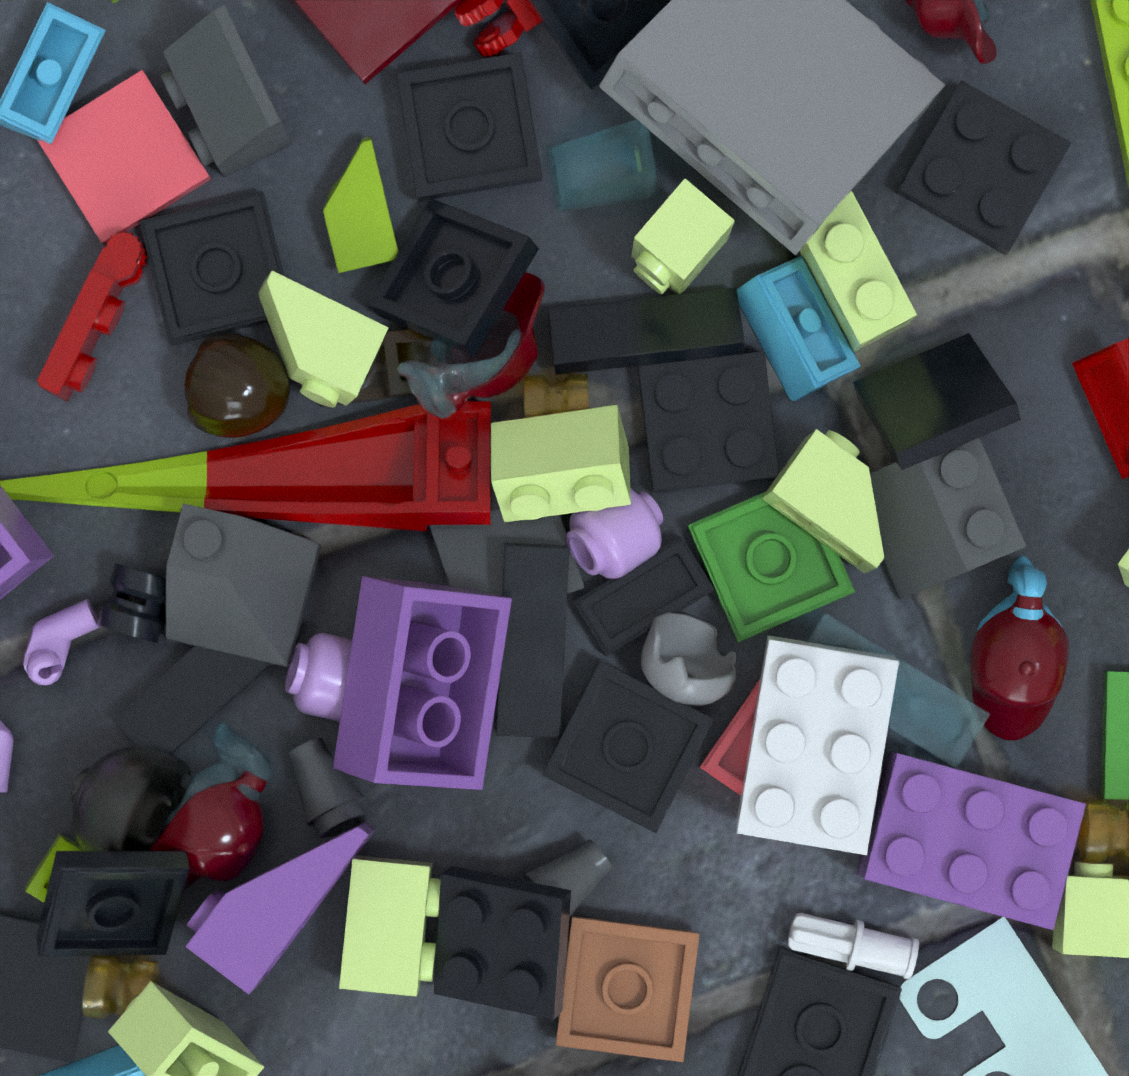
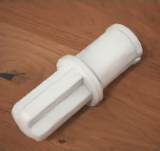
[788,913,919,980]

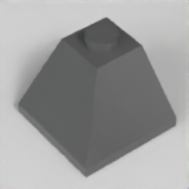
[166,503,322,668]

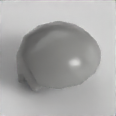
[640,612,736,706]

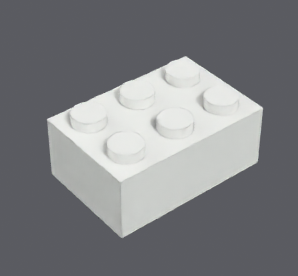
[736,635,899,855]

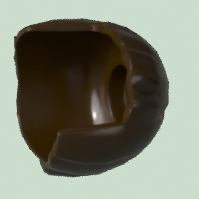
[184,334,290,438]

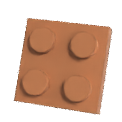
[555,915,700,1062]

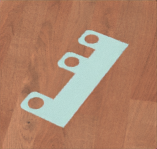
[899,917,1109,1076]

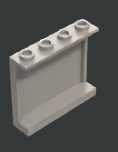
[599,0,945,255]

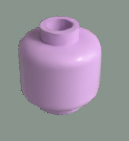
[566,488,663,579]
[285,633,352,722]

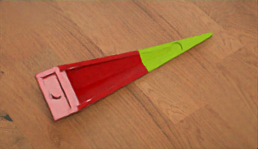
[0,401,491,531]

